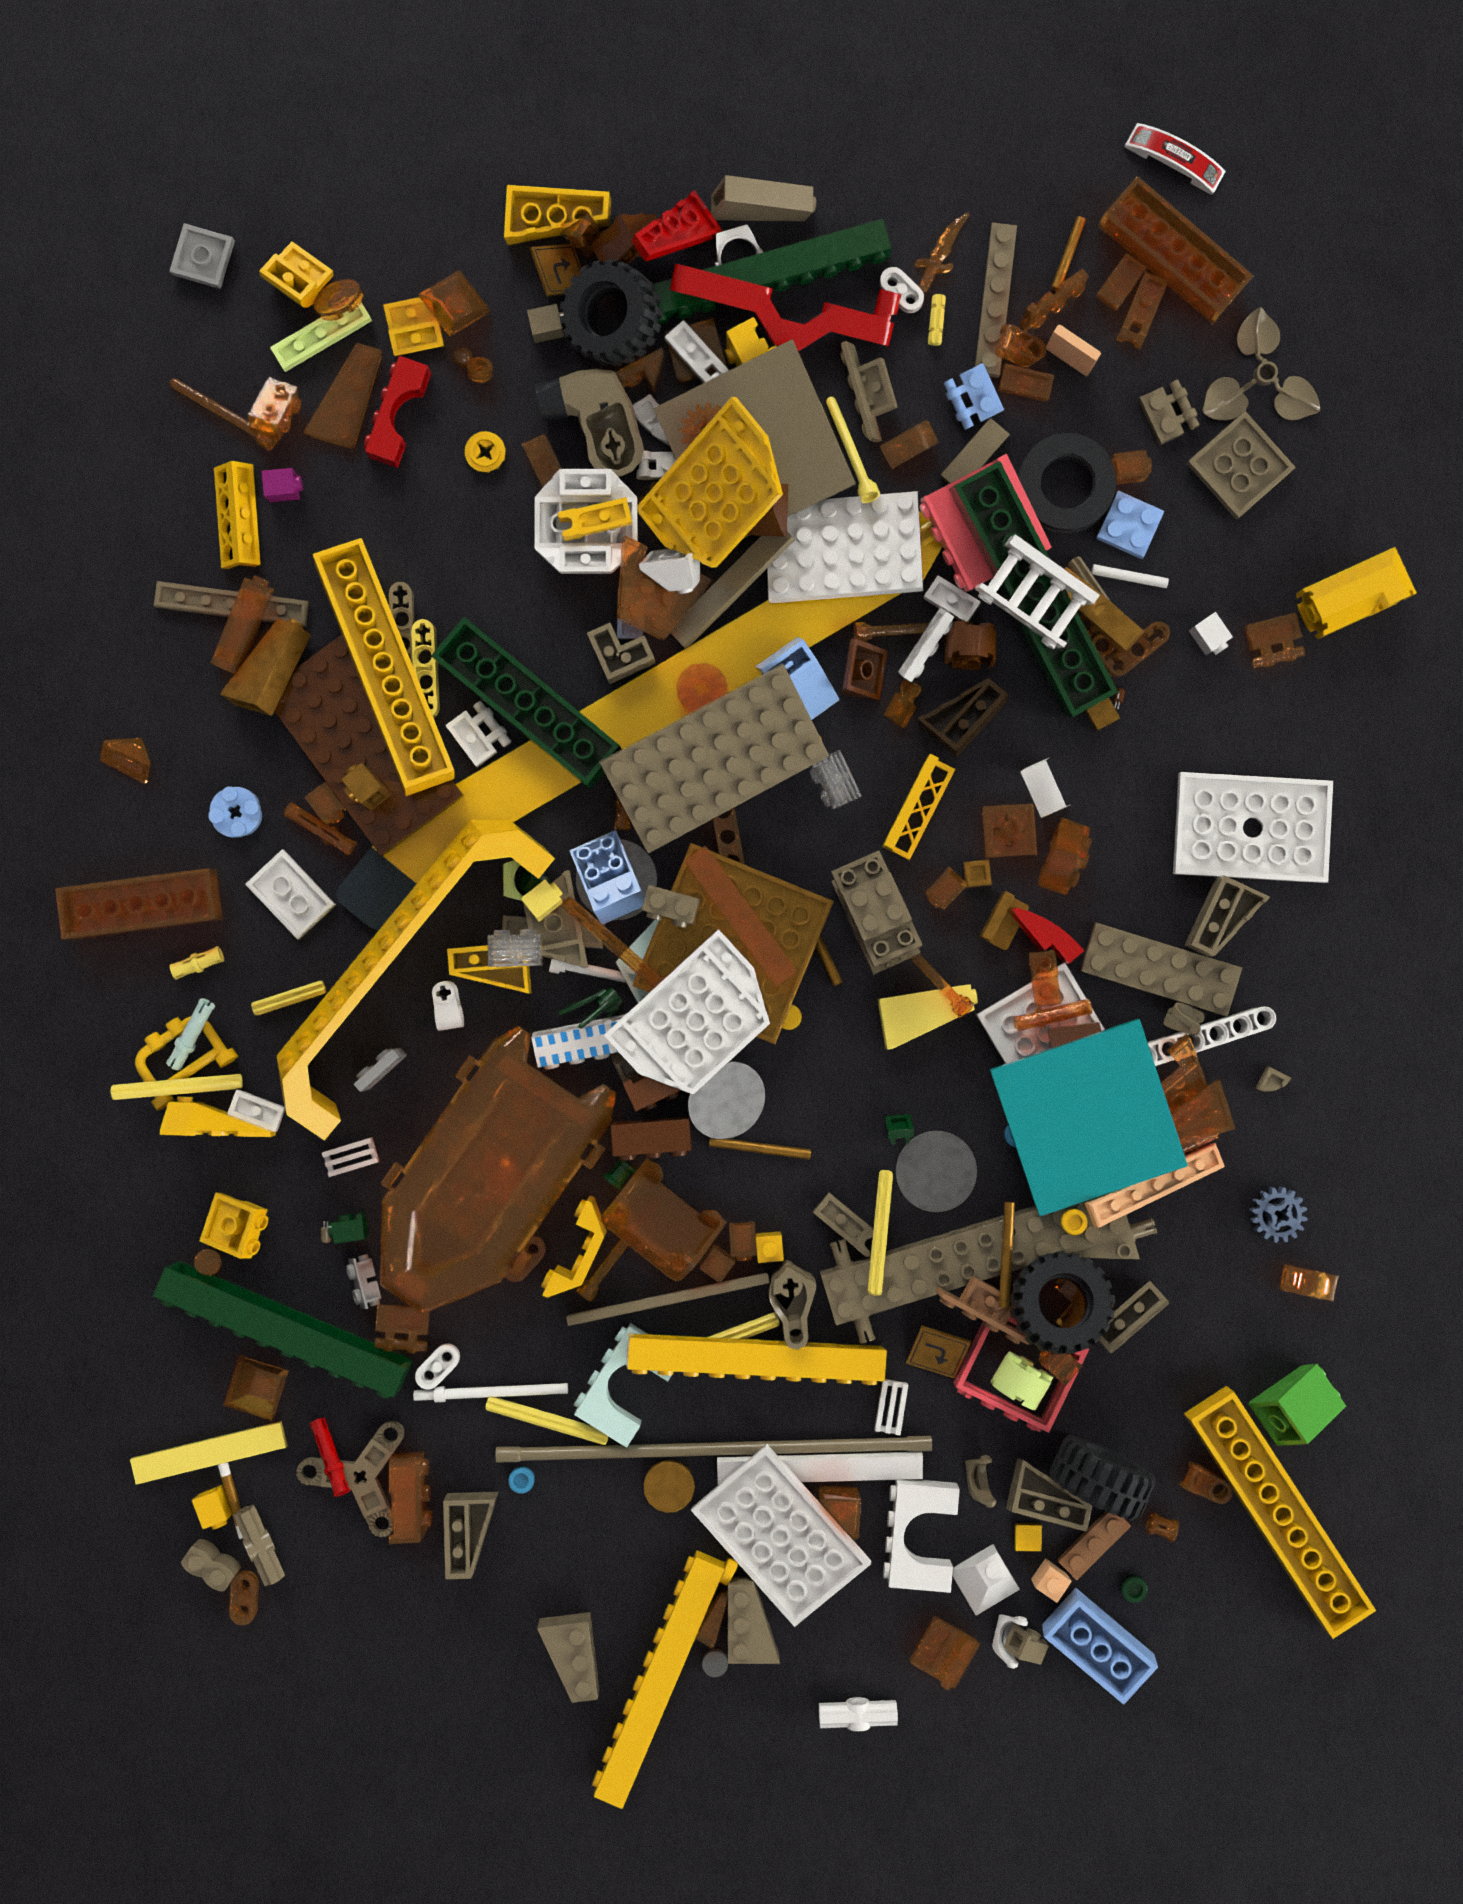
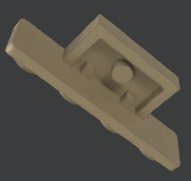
[841,341,898,443]

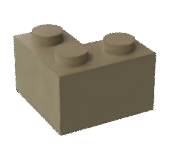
[587,623,656,684]

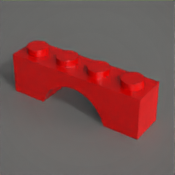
[364,356,432,468]

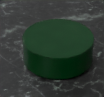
[1120,1575,1148,1603]

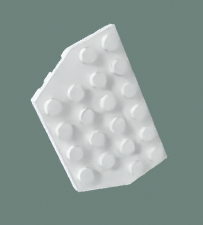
[604,929,770,1094]

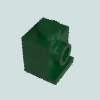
[328,1211,369,1244]

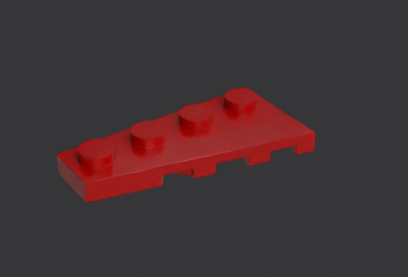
[631,190,723,262]

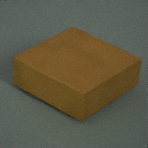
[1085,698,1120,731]
[963,859,992,888]

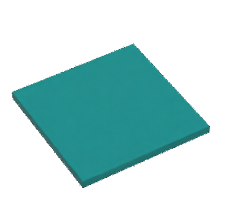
[990,1019,1188,1216]

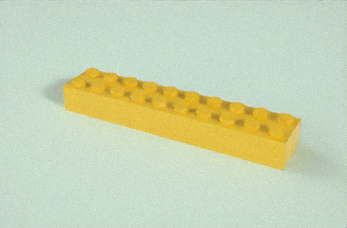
[313,538,455,796]
[1184,1386,1376,1639]

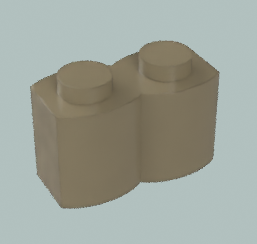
[181,1539,241,1591]

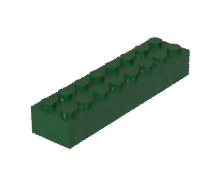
[431,617,622,790]

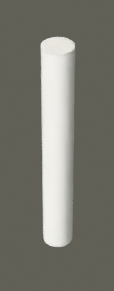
[1091,564,1169,588]

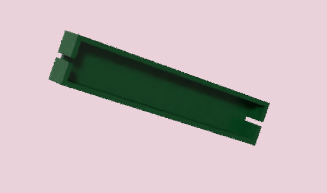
[153,1261,414,1398]

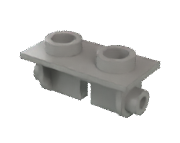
[346,1254,381,1309]

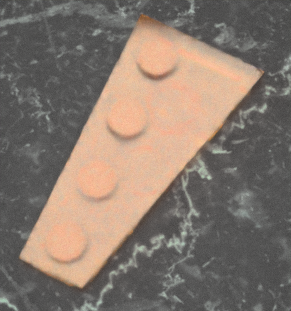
[304,343,382,449]

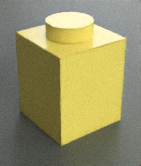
[521,880,563,922]

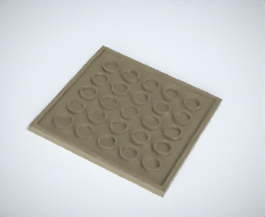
[653,339,856,538]

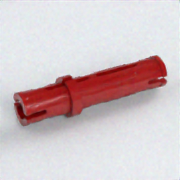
[310,1418,350,1497]

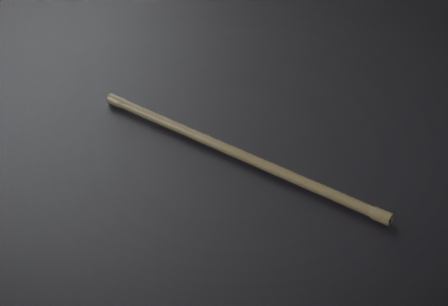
[496,1436,932,1463]

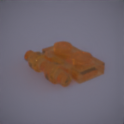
[1244,613,1305,668]
[375,1304,430,1353]

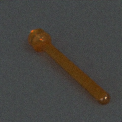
[169,378,279,451]
[853,620,975,642]
[910,954,974,1018]
[576,1197,660,1302]

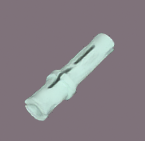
[166,998,215,1070]

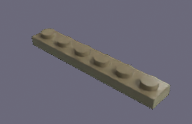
[975,223,1017,378]

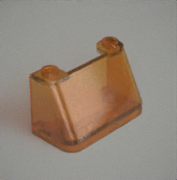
[601,1159,727,1281]

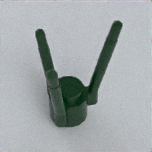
[559,987,624,1029]

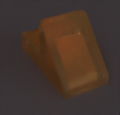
[616,348,664,393]

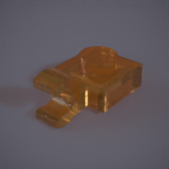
[883,679,922,728]

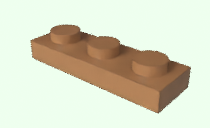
[1057,1511,1131,1580]

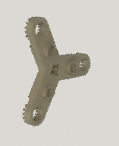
[296,1420,404,1537]

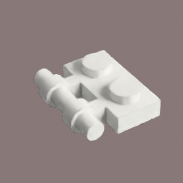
[446,701,511,767]

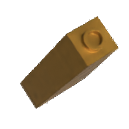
[220,618,311,716]

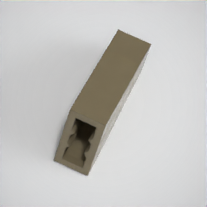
[711,175,816,221]

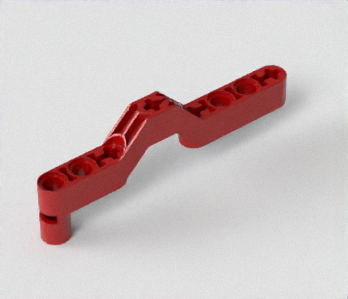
[670,264,902,351]

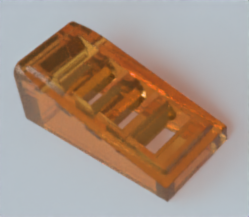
[696,1587,728,1649]

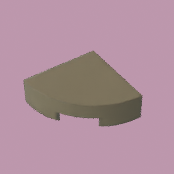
[1255,1066,1291,1092]

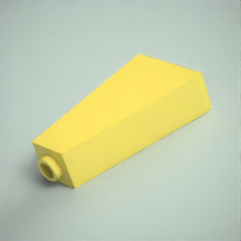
[877,984,978,1050]

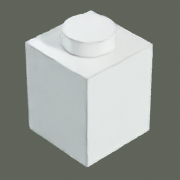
[1189,612,1233,655]

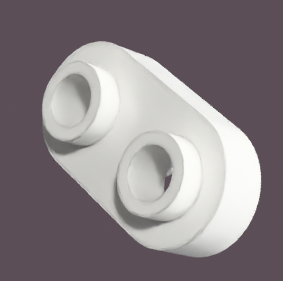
[880,267,924,313]
[415,1343,460,1390]

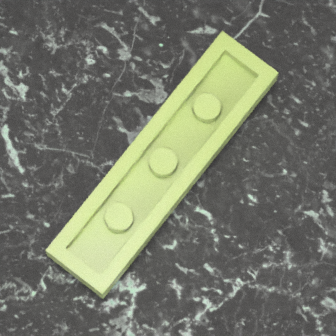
[270,296,372,372]

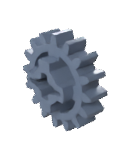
[1249,1186,1308,1243]

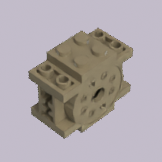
[831,851,923,975]

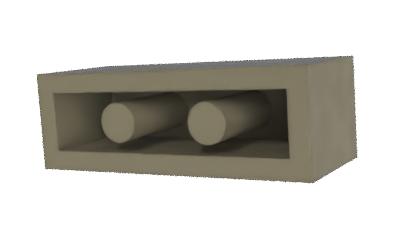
[1099,1281,1169,1354]

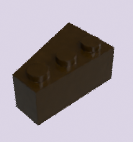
[918,678,1008,758]

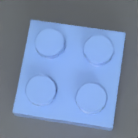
[1096,490,1164,559]

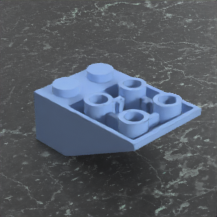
[756,637,840,720]
[569,830,645,925]

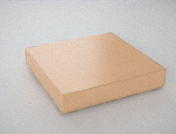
[1045,325,1101,377]

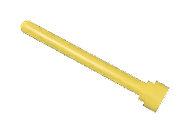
[826,397,880,503]

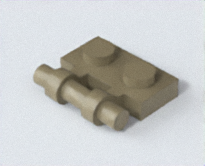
[1138,380,1200,446]

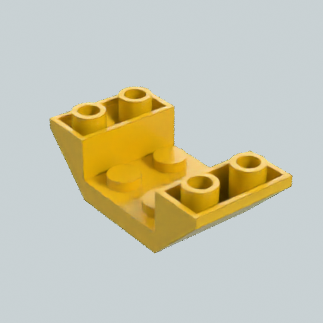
[541,1196,607,1298]

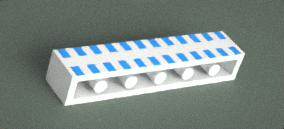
[531,1014,626,1069]

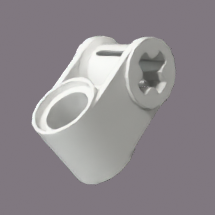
[432,981,464,1031]

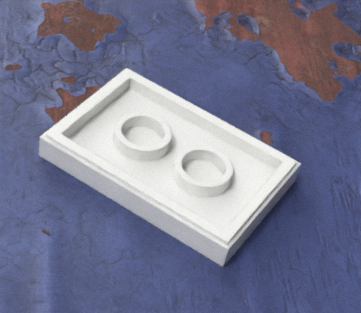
[245,849,336,940]

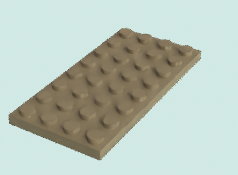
[599,664,829,853]

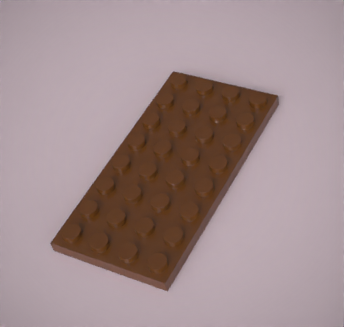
[274,634,464,856]

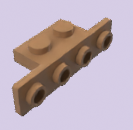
[936,1276,1029,1345]

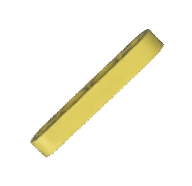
[411,619,440,718]

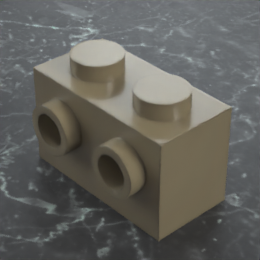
[642,885,700,928]

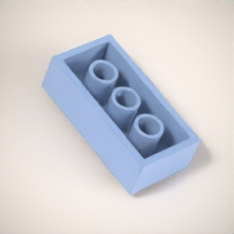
[1042,1588,1158,1704]

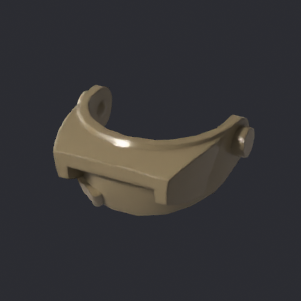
[1164,1003,1205,1035]
[965,1455,997,1508]

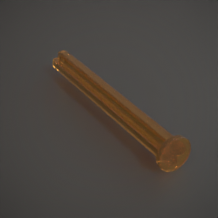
[561,897,667,991]

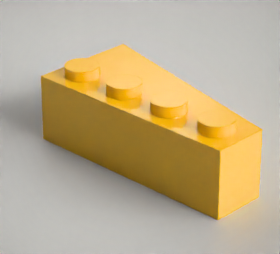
[504,185,611,245]
[724,317,769,367]

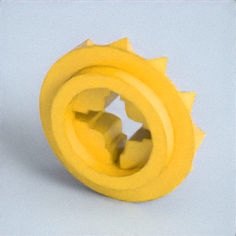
[465,431,506,473]

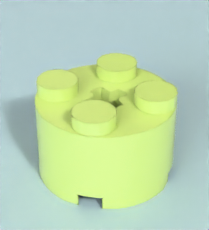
[990,1351,1053,1410]

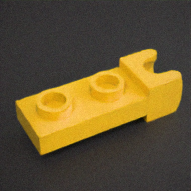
[557,497,633,541]

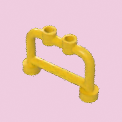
[135,1016,238,1111]

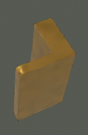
[979,891,1029,950]

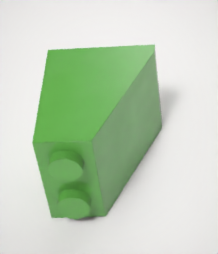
[1248,1364,1346,1446]

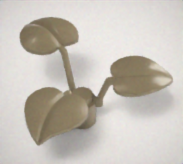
[1202,307,1320,420]

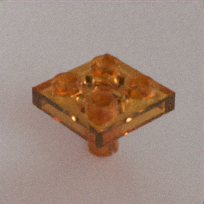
[982,803,1037,858]

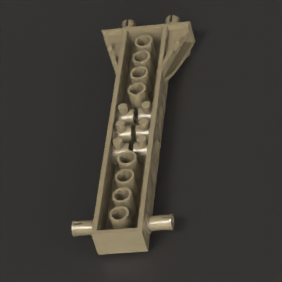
[820,1196,1157,1343]

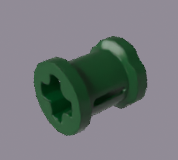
[603,1158,636,1190]

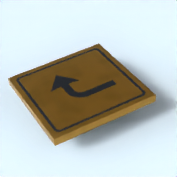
[530,244,582,297]
[906,1326,971,1379]

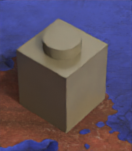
[527,304,565,343]

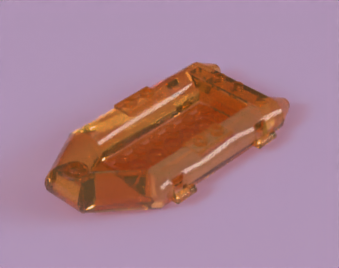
[380,1026,616,1314]

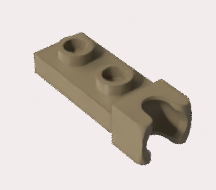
[813,1192,874,1257]

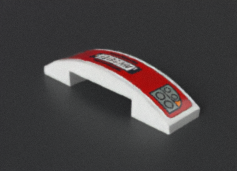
[1124,123,1226,195]

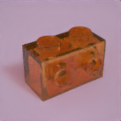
[248,377,301,441]

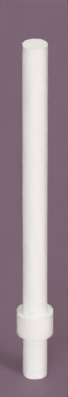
[413,1383,568,1402]

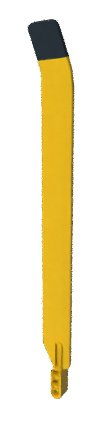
[337,511,943,930]

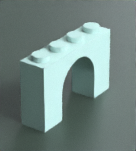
[574,1323,674,1448]

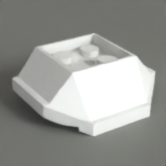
[535,469,638,574]

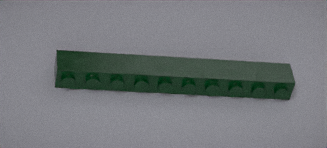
[653,219,891,325]

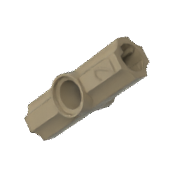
[233,1504,285,1586]

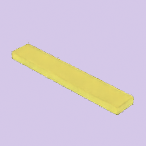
[130,1421,288,1484]

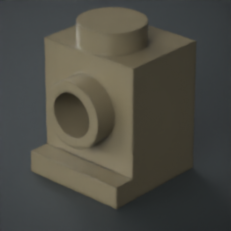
[1004,1623,1049,1664]

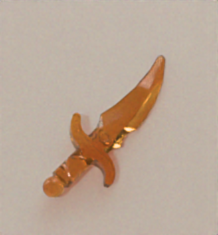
[915,213,970,293]

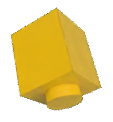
[755,1231,784,1263]
[192,1485,232,1530]

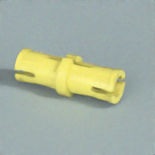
[170,946,224,980]

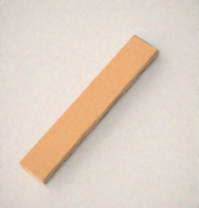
[1085,1143,1225,1228]

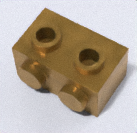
[341,763,392,810]

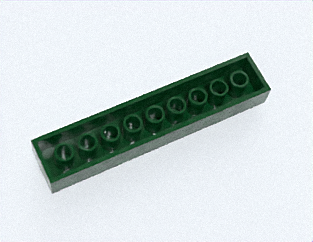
[949,461,1118,717]

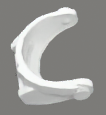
[715,225,763,266]
[992,1614,1028,1669]

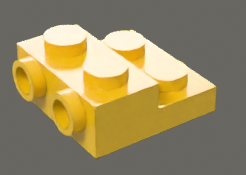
[199,1192,268,1259]

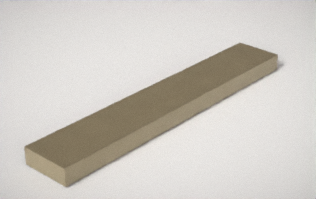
[669,531,795,648]
[154,581,310,628]

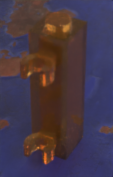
[211,575,274,674]

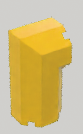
[1296,547,1416,639]

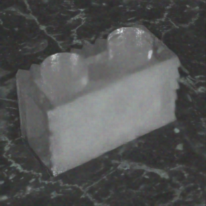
[809,750,861,811]
[487,929,543,967]

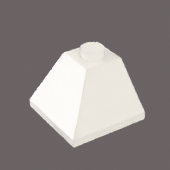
[639,549,700,594]
[952,1544,1020,1615]

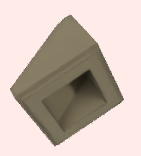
[611,1052,639,1082]

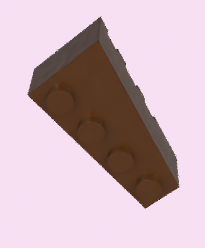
[623,1074,681,1112]

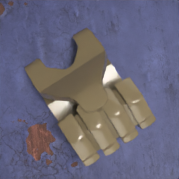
[769,1259,816,1350]

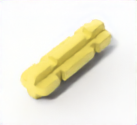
[928,294,946,346]

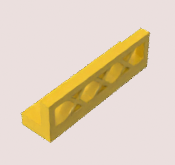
[214,461,261,569]
[882,754,955,860]

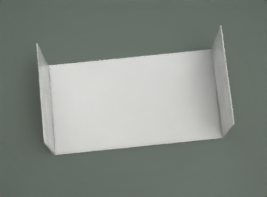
[1020,758,1069,818]

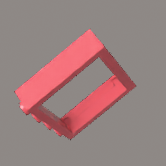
[953,1316,1089,1433]

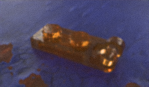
[1117,272,1168,349]

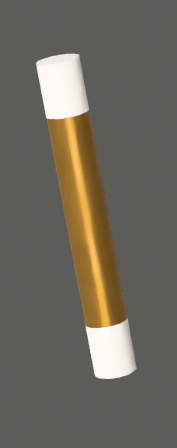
[218,1462,243,1539]

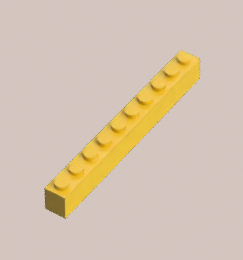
[626,1333,887,1385]
[592,1550,725,1809]

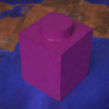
[262,468,303,502]

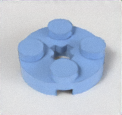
[209,787,262,838]

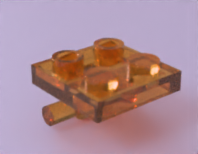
[909,1615,980,1690]

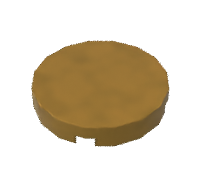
[644,1459,695,1513]

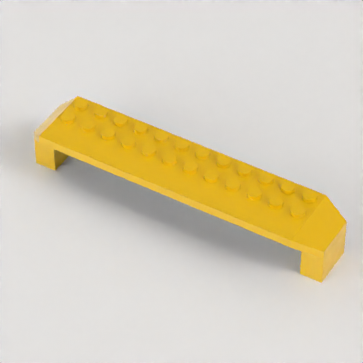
[277,819,555,1141]

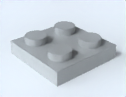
[169,223,235,289]
[354,1048,407,1092]

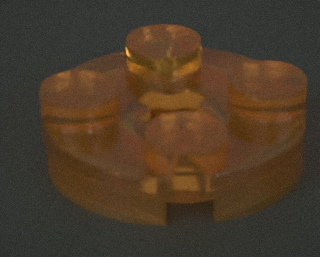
[676,663,728,713]

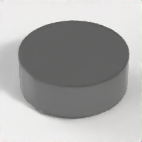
[702,1649,728,1677]

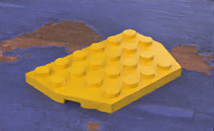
[637,397,783,568]

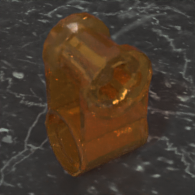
[994,324,1046,368]
[1179,1461,1232,1504]

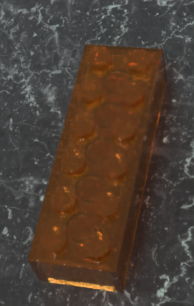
[1098,176,1254,324]
[55,868,223,940]

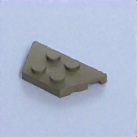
[523,870,588,968]

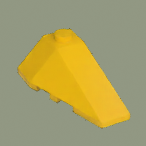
[160,1096,276,1137]

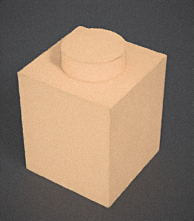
[1031,1558,1072,1603]

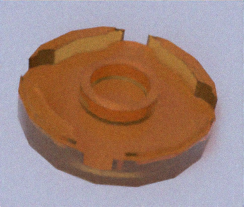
[314,279,363,321]

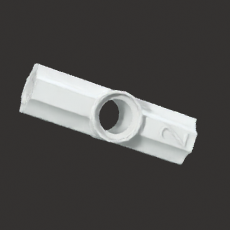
[819,1697,898,1731]

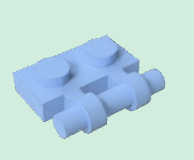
[944,363,1004,430]

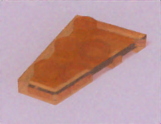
[1020,269,1089,332]
[1171,1079,1235,1146]

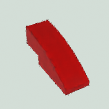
[1008,907,1084,964]

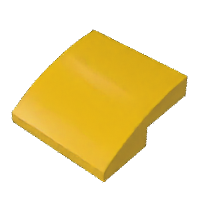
[383,295,444,356]

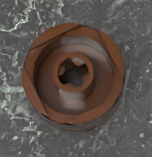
[944,621,997,670]

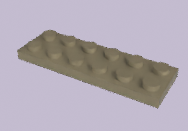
[1080,923,1242,1016]

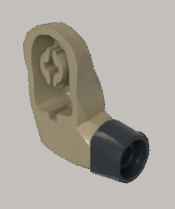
[534,369,644,476]

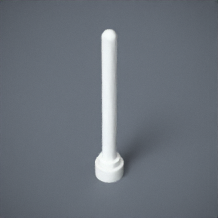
[549,959,626,983]

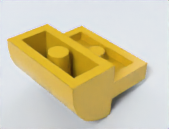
[259,242,333,308]

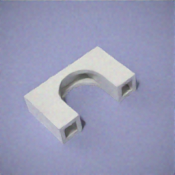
[883,1479,960,1593]

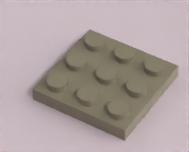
[1186,411,1296,520]

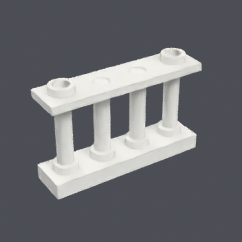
[975,535,1100,649]

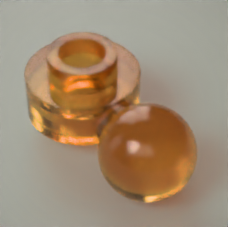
[453,347,493,383]

